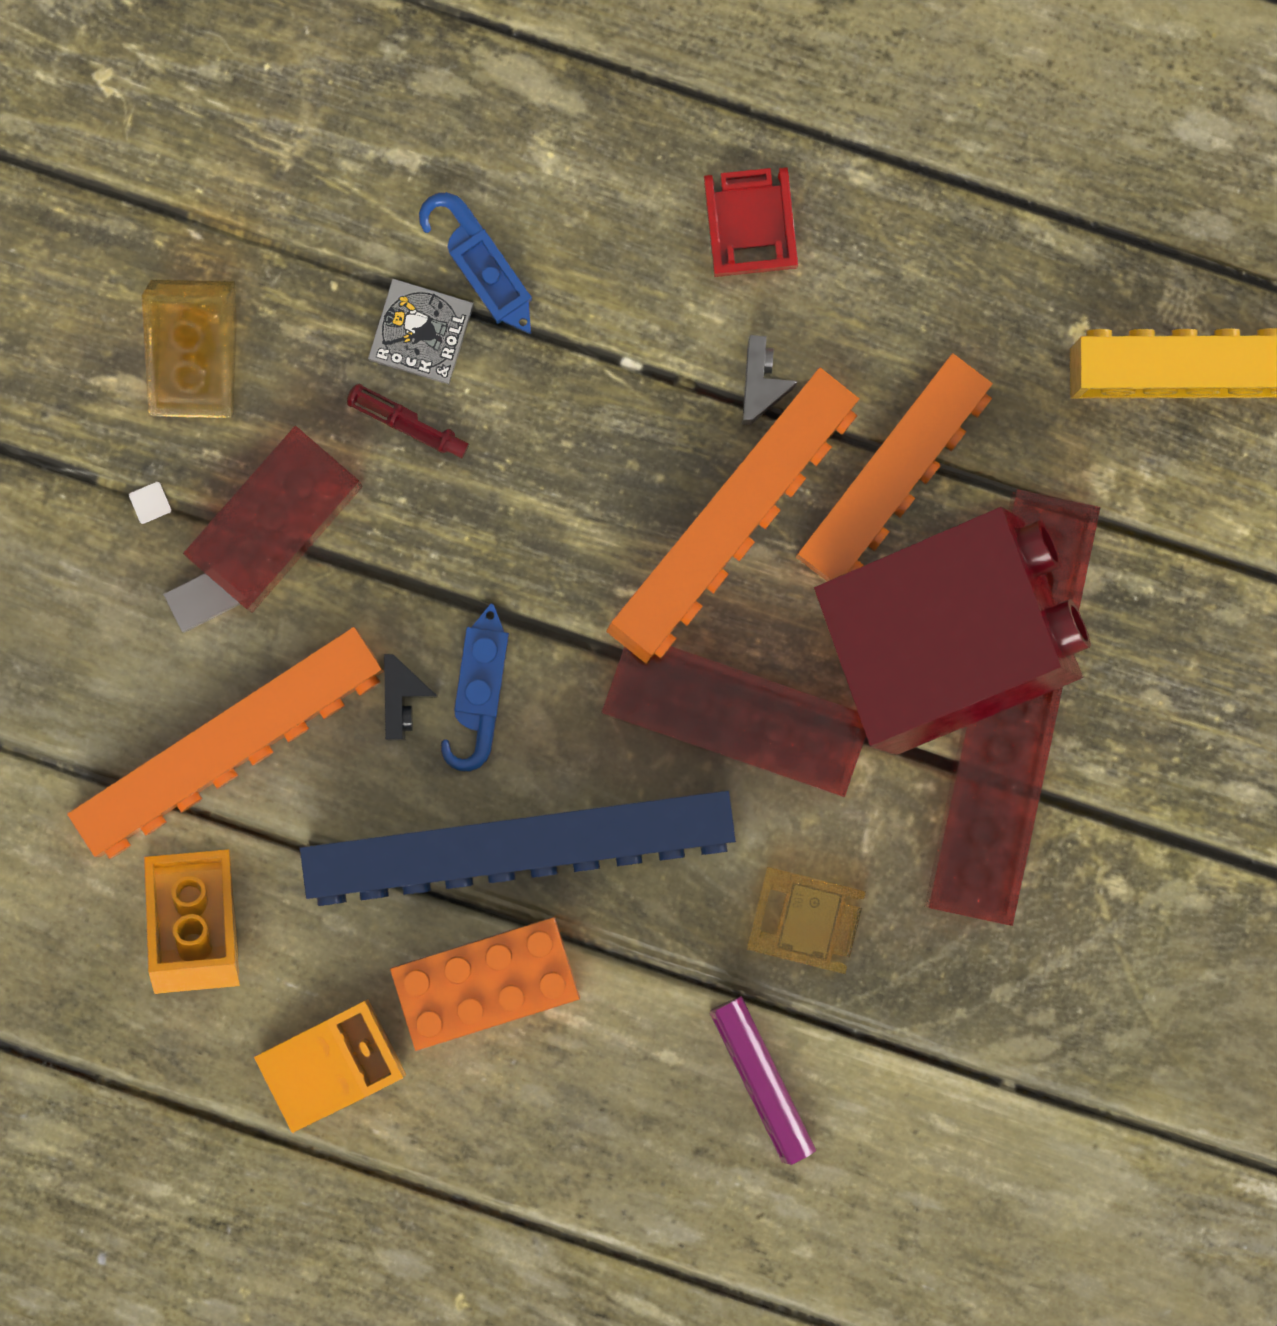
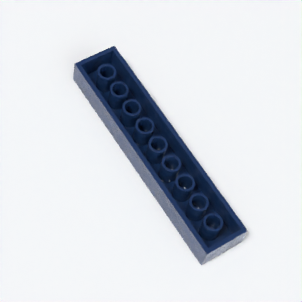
[300,791,736,906]

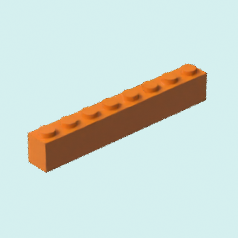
[606,367,860,663]
[67,627,384,859]

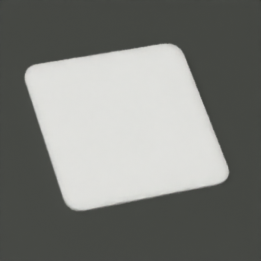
[129,482,171,524]

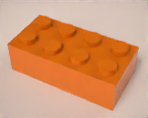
[390,916,580,1051]

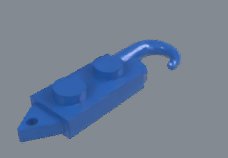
[419,192,532,334]
[441,603,509,772]

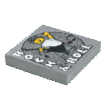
[368,279,474,385]

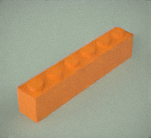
[796,353,993,581]

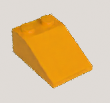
[144,849,240,994]

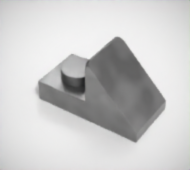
[742,335,797,425]

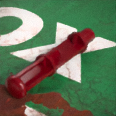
[347,384,469,459]

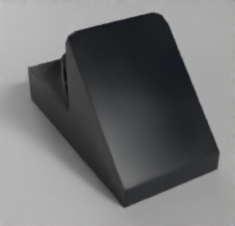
[384,654,438,741]

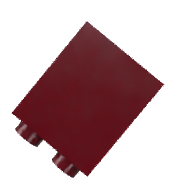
[814,506,1091,755]

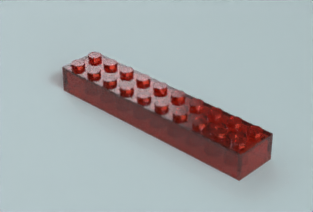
[924,489,1101,926]

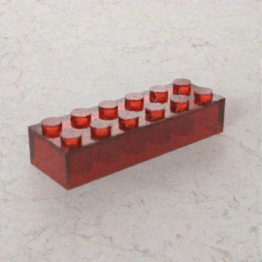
[601,646,866,798]

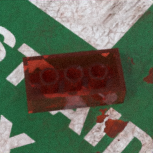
[183,425,363,613]

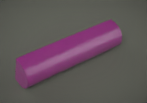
[709,996,816,1165]

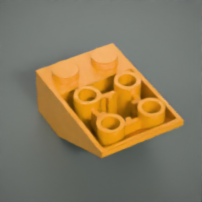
[254,999,407,1133]

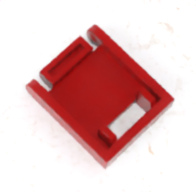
[704,167,798,277]

